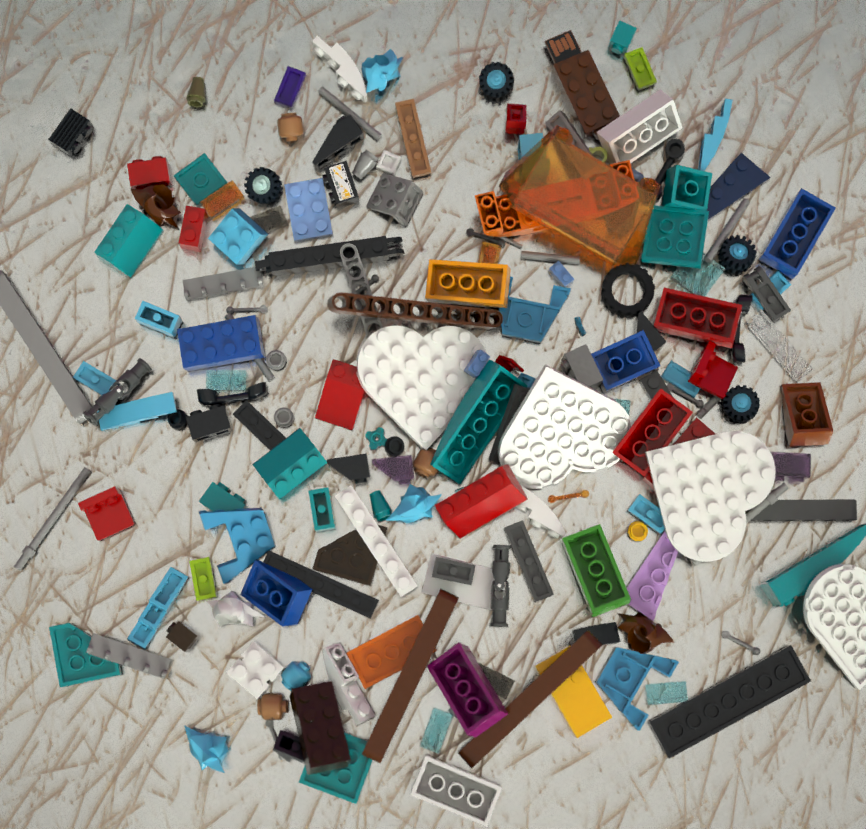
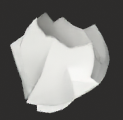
[205,591,266,628]

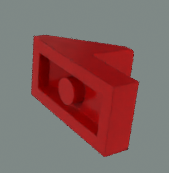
[505,103,526,134]

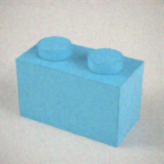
[135,301,182,338]

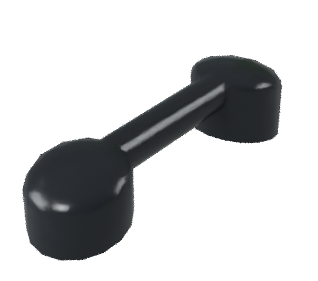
[642,139,685,201]
[730,295,753,363]
[197,382,267,406]

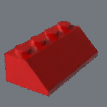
[612,388,693,477]
[435,464,528,538]

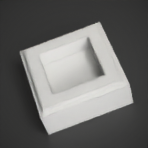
[376,150,402,176]

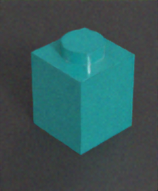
[608,20,637,54]

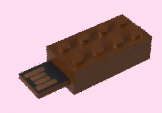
[544,30,620,140]

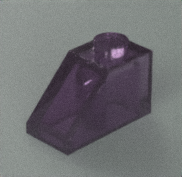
[371,455,414,486]

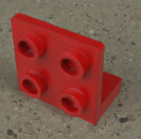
[688,340,738,399]
[78,486,135,541]

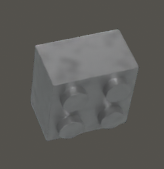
[560,344,603,389]

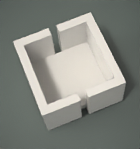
[226,641,286,699]

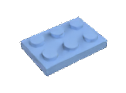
[284,178,333,242]

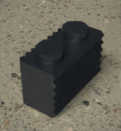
[48,108,93,157]

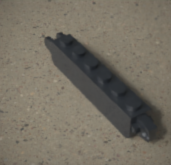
[255,236,404,276]

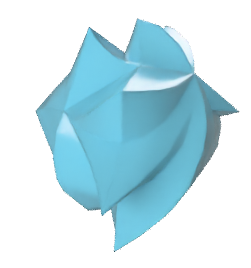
[361,49,404,93]
[385,484,442,523]
[184,725,228,773]

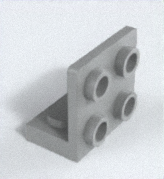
[366,173,423,226]

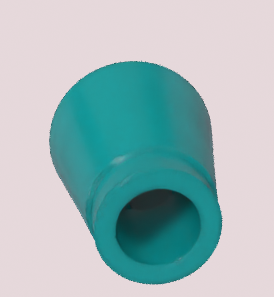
[369,490,392,522]

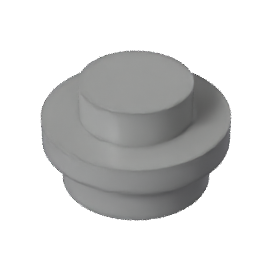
[266,350,286,370]
[274,407,294,427]

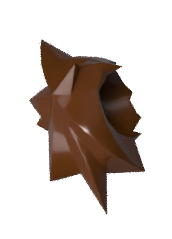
[130,184,181,228]
[618,612,674,654]

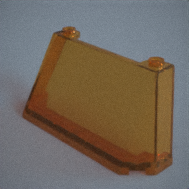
[499,125,661,266]

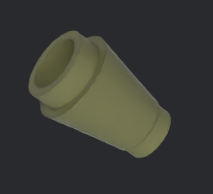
[186,77,206,107]

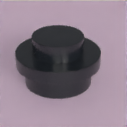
[168,409,187,429]
[385,436,404,456]

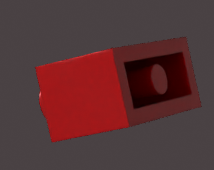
[127,156,172,190]
[178,206,208,252]

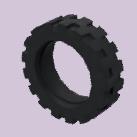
[601,263,655,317]

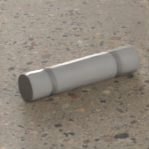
[696,395,721,418]

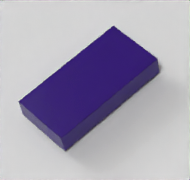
[274,66,306,109]

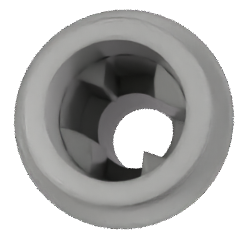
[352,150,379,179]

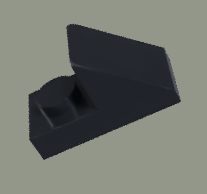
[273,730,305,764]

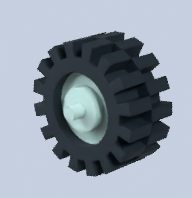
[244,167,282,204]

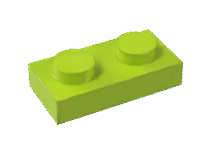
[624,47,657,91]
[189,557,217,601]

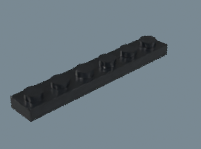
[263,550,379,619]

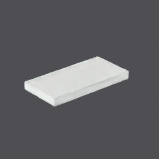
[421,553,508,611]

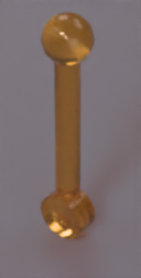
[548,490,589,503]

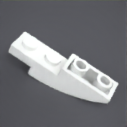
[312,35,367,103]
[516,486,566,539]
[323,642,375,726]

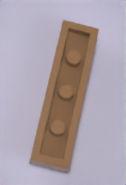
[395,98,431,178]

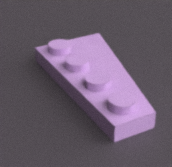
[626,532,678,621]

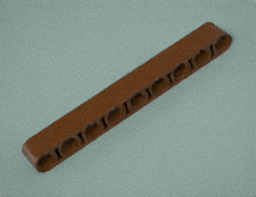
[327,292,503,330]
[362,589,459,763]
[458,630,602,769]

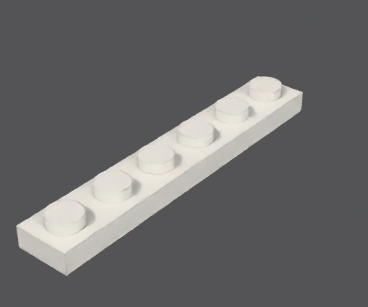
[335,485,418,597]

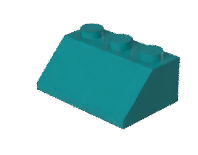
[94,204,163,278]
[252,428,327,500]

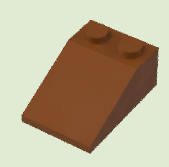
[781,382,833,447]

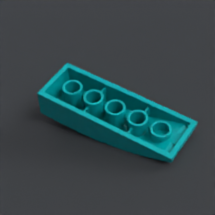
[430,359,528,484]
[760,523,866,607]

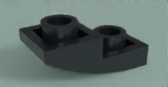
[573,622,620,645]

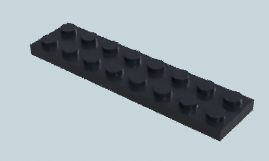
[649,645,811,759]

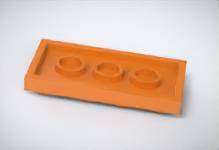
[346,615,437,689]

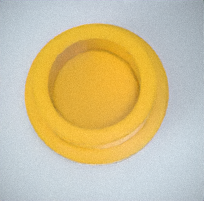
[628,521,648,541]

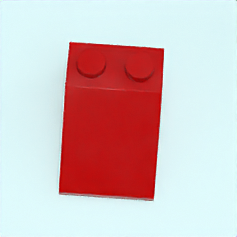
[315,359,366,431]

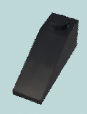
[312,115,364,170]

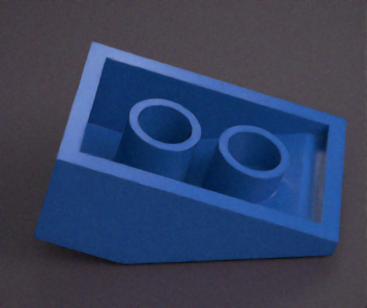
[591,330,660,393]
[240,560,313,627]

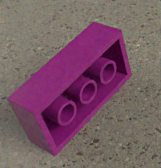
[427,643,508,737]

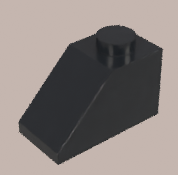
[634,311,666,353]
[327,453,371,485]

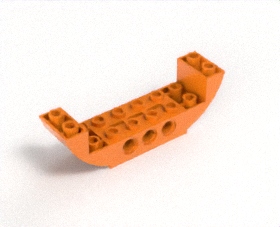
[475,160,639,237]

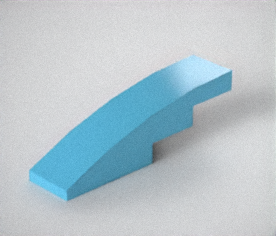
[698,98,733,171]
[97,392,177,431]
[127,567,188,650]

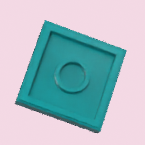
[173,153,229,207]

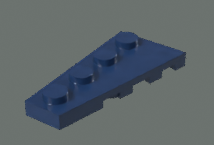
[707,153,771,220]

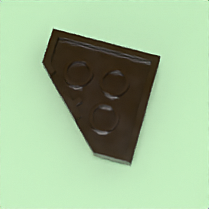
[312,525,387,586]

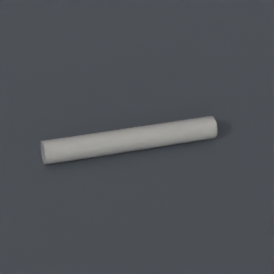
[521,251,580,264]

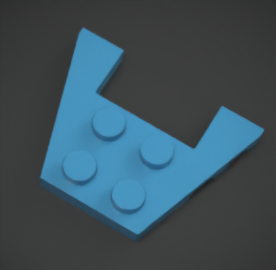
[499,276,571,343]
[198,508,275,584]
[596,647,679,731]

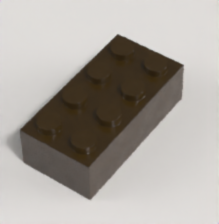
[289,681,351,775]

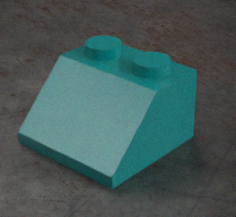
[662,165,712,211]

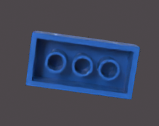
[759,188,836,279]
[177,315,265,372]

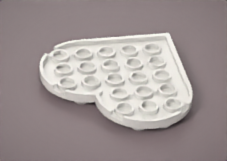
[356,325,488,450]
[498,364,631,489]
[645,431,775,562]
[803,564,866,690]

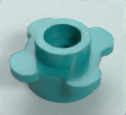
[365,427,387,450]

